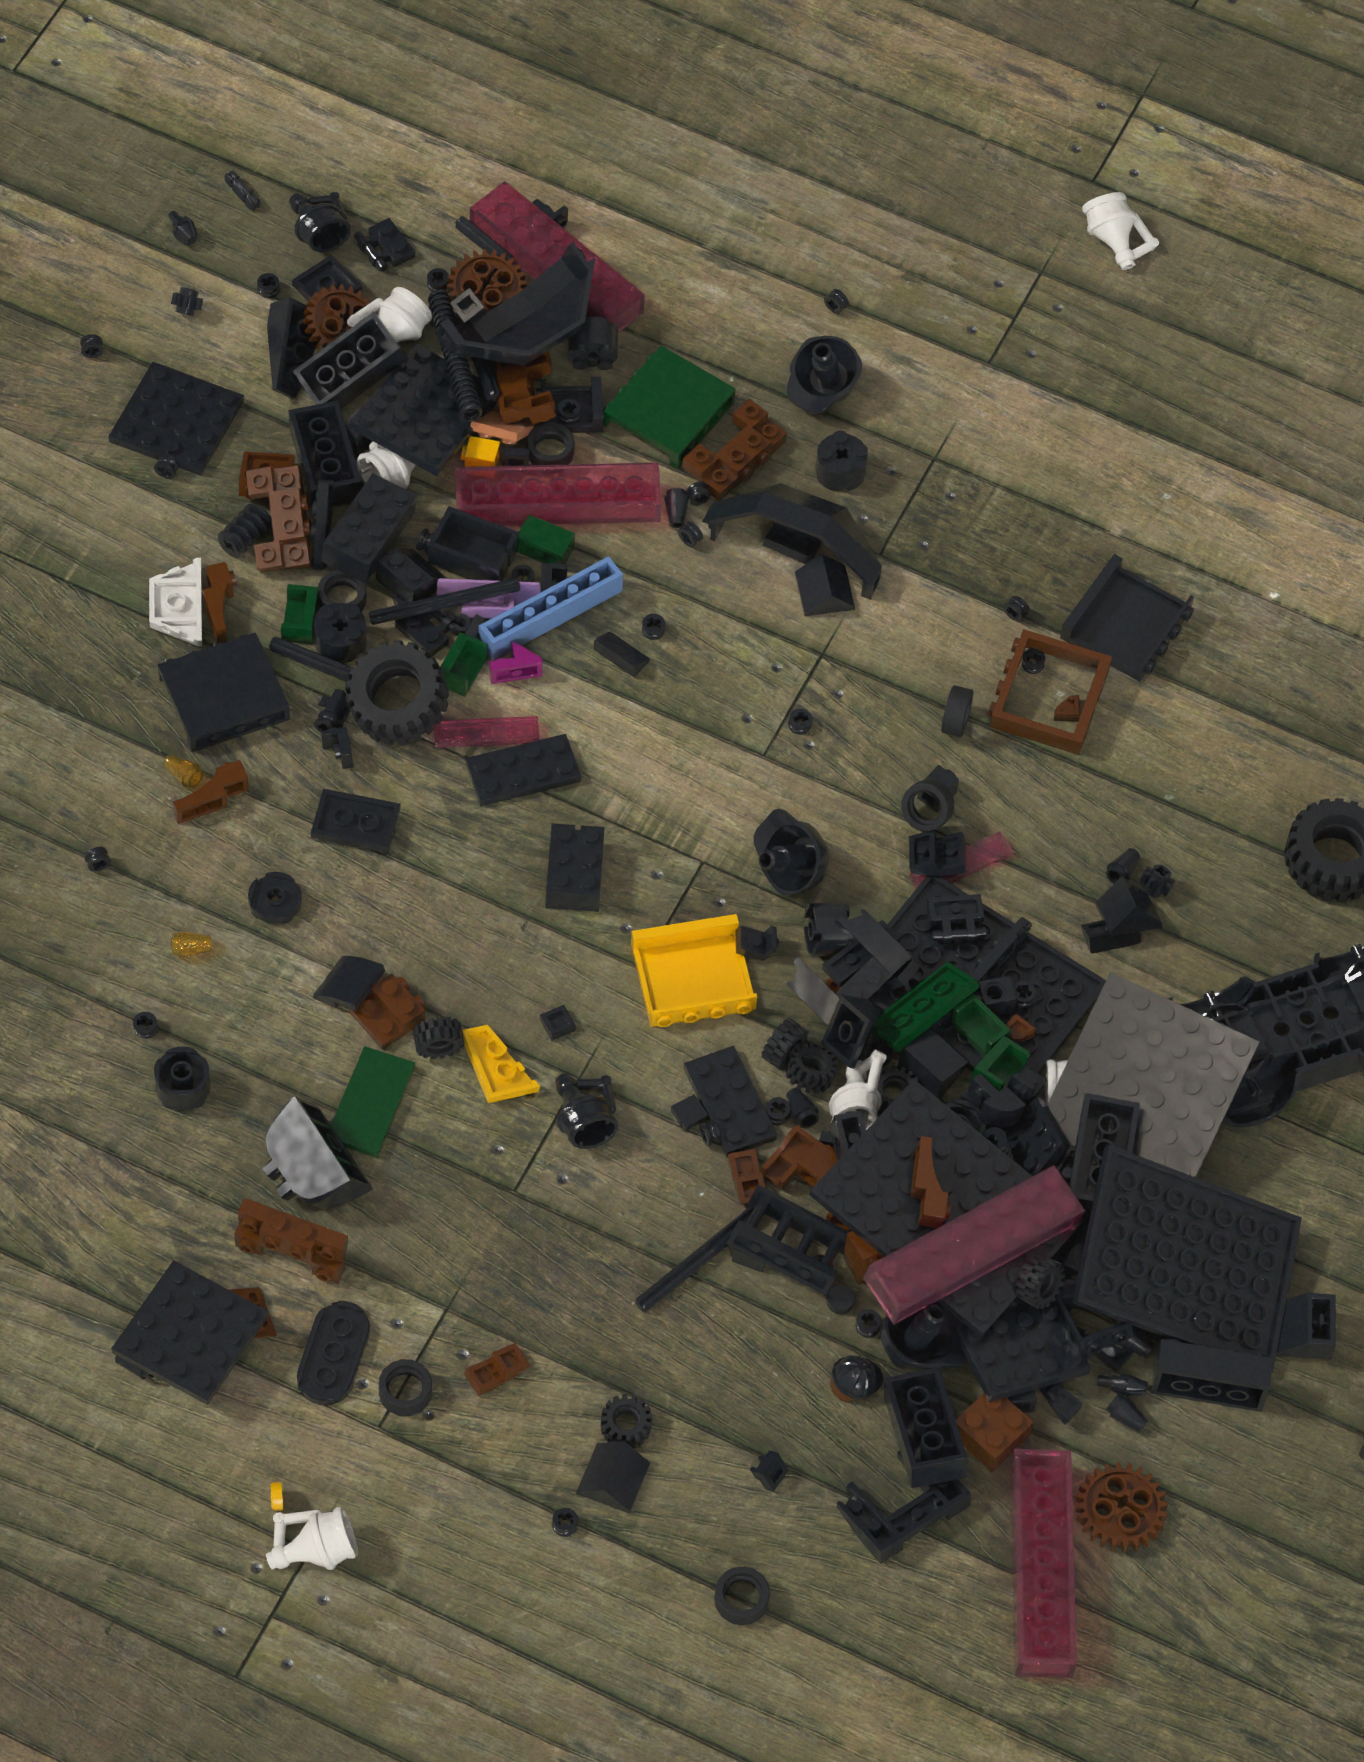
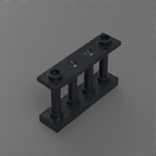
[727,1185,849,1296]

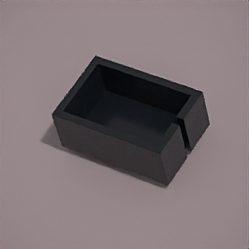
[428,506,519,581]
[546,823,605,912]

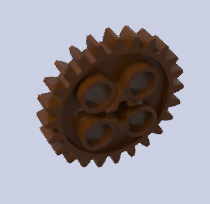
[447,249,527,311]
[303,284,378,350]
[1075,1462,1168,1553]

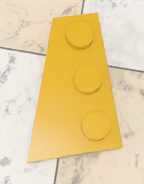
[462,1024,540,1104]

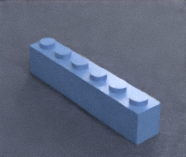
[479,556,623,661]

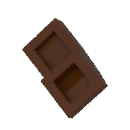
[727,1149,765,1205]
[464,1343,530,1396]

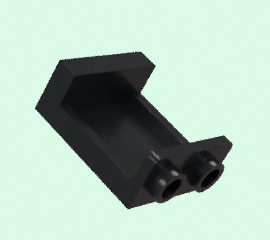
[536,377,603,433]

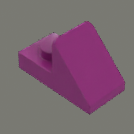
[489,641,543,684]

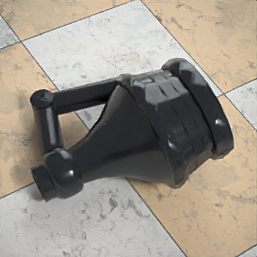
[289,192,351,252]
[555,1073,618,1149]

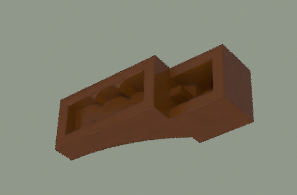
[202,562,237,643]
[173,760,249,824]
[910,1136,951,1229]

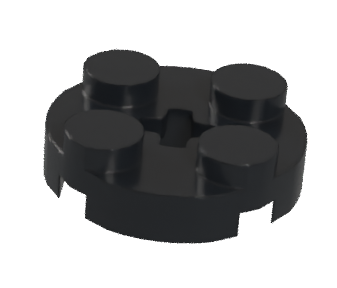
[248,872,302,923]

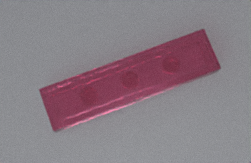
[433,716,540,748]
[909,831,1013,889]

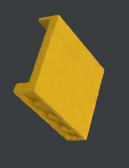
[631,914,757,1027]

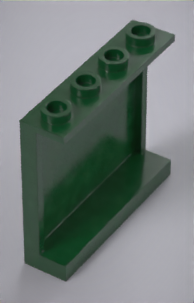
[603,345,736,469]

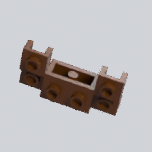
[496,351,556,424]
[682,399,787,501]
[246,465,313,573]
[761,1125,852,1232]
[234,1198,348,1284]

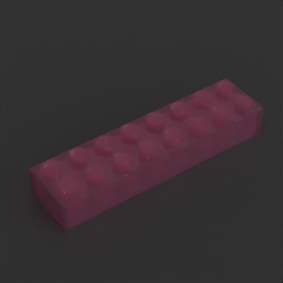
[470,181,645,333]
[455,462,662,526]
[863,1165,1085,1324]
[1011,1449,1077,1678]

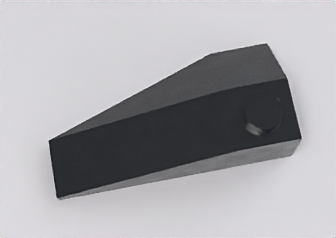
[267,297,318,399]

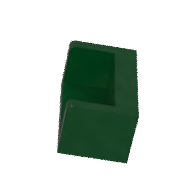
[518,514,575,564]
[281,584,318,644]
[440,632,488,697]
[951,994,1011,1057]
[970,1036,1030,1091]

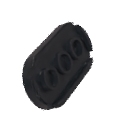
[297,1301,370,1405]

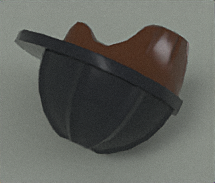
[830,1355,883,1402]

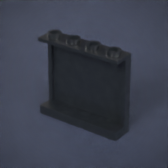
[1060,554,1194,682]
[158,632,290,753]

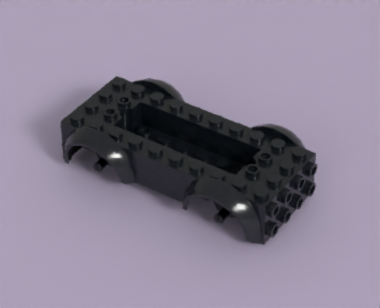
[1168,944,1364,1128]

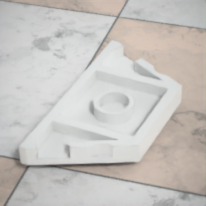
[149,558,202,646]

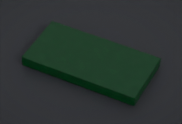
[871,962,980,1053]
[331,1046,415,1158]

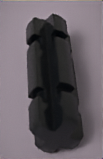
[224,171,260,210]

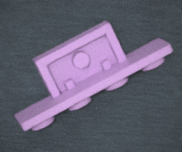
[437,578,541,619]

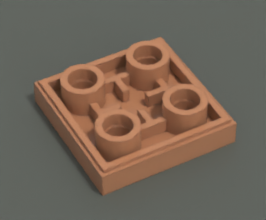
[471,410,537,444]

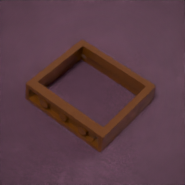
[988,629,1112,755]

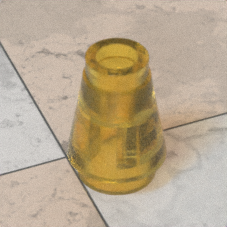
[164,754,203,788]
[171,931,212,958]

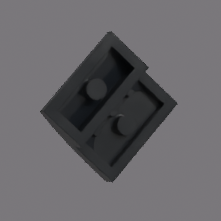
[763,522,823,564]
[909,830,967,876]
[313,956,385,1011]

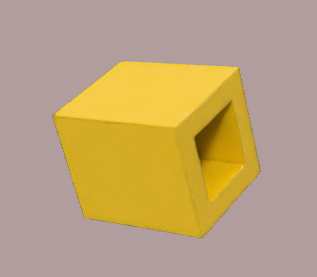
[461,436,500,476]

